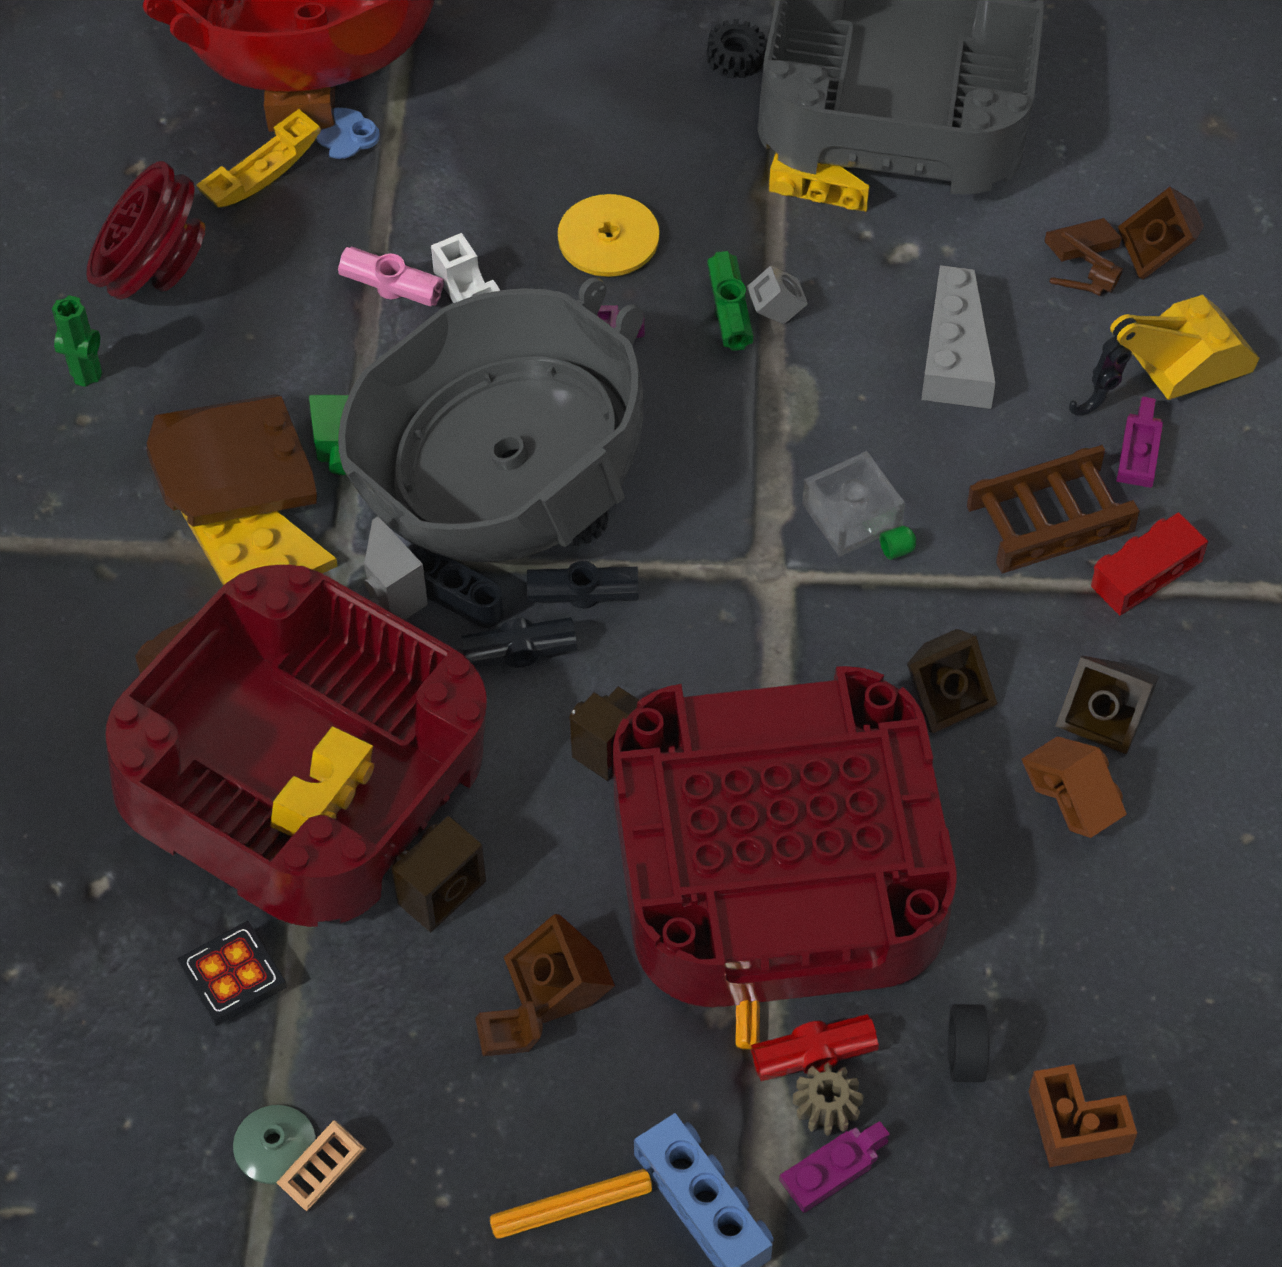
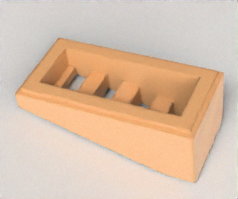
[276,1120,367,1211]

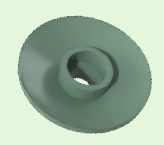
[233,1105,316,1184]

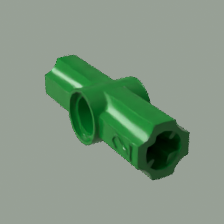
[707,251,753,351]
[52,295,102,387]

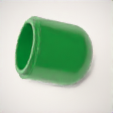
[879,526,917,560]

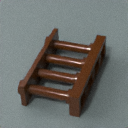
[967,445,1140,574]

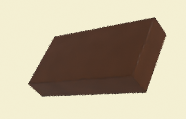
[1044,218,1122,261]

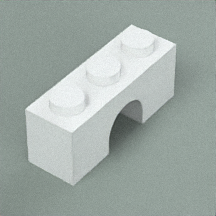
[431,233,500,303]

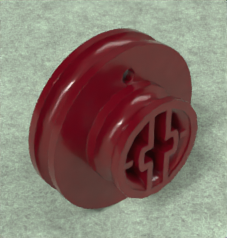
[86,161,206,300]

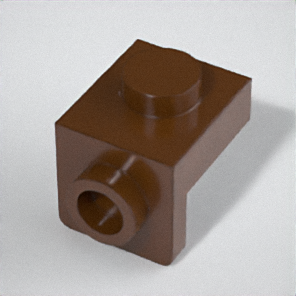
[475,1001,543,1057]

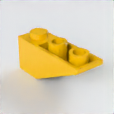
[769,152,870,212]

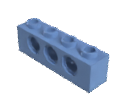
[634,1113,774,1267]

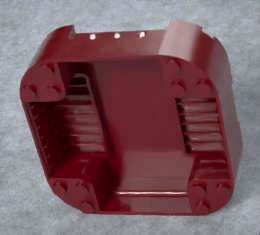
[106,564,487,927]
[613,666,957,1007]

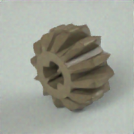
[793,1062,863,1136]

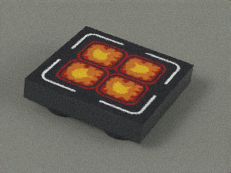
[177,920,287,1026]

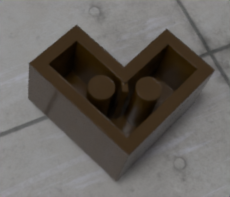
[569,686,639,781]

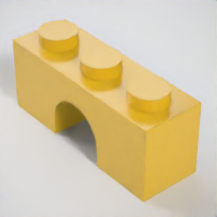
[270,726,374,837]

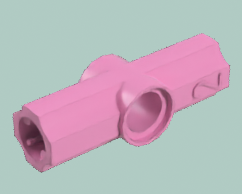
[338,246,444,307]

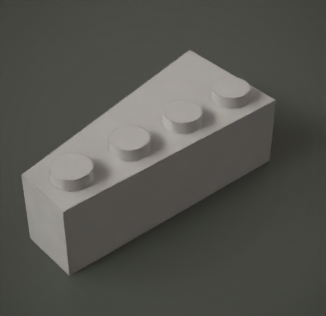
[921,265,996,409]

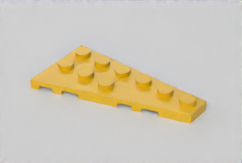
[181,511,338,586]

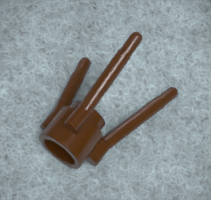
[1049,231,1123,296]

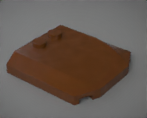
[147,394,317,527]

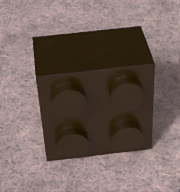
[391,816,486,933]

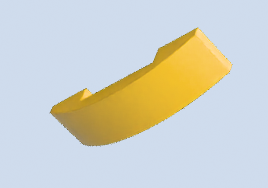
[196,109,321,208]

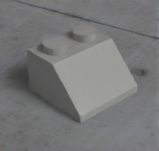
[364,516,428,620]

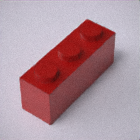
[1091,512,1208,616]

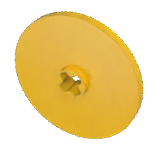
[558,194,659,277]

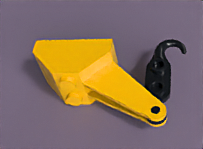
[1069,295,1259,416]

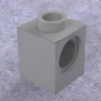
[747,266,808,325]

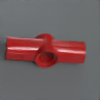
[751,1014,879,1081]

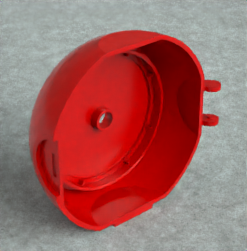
[143,0,434,92]

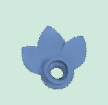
[316,108,380,159]

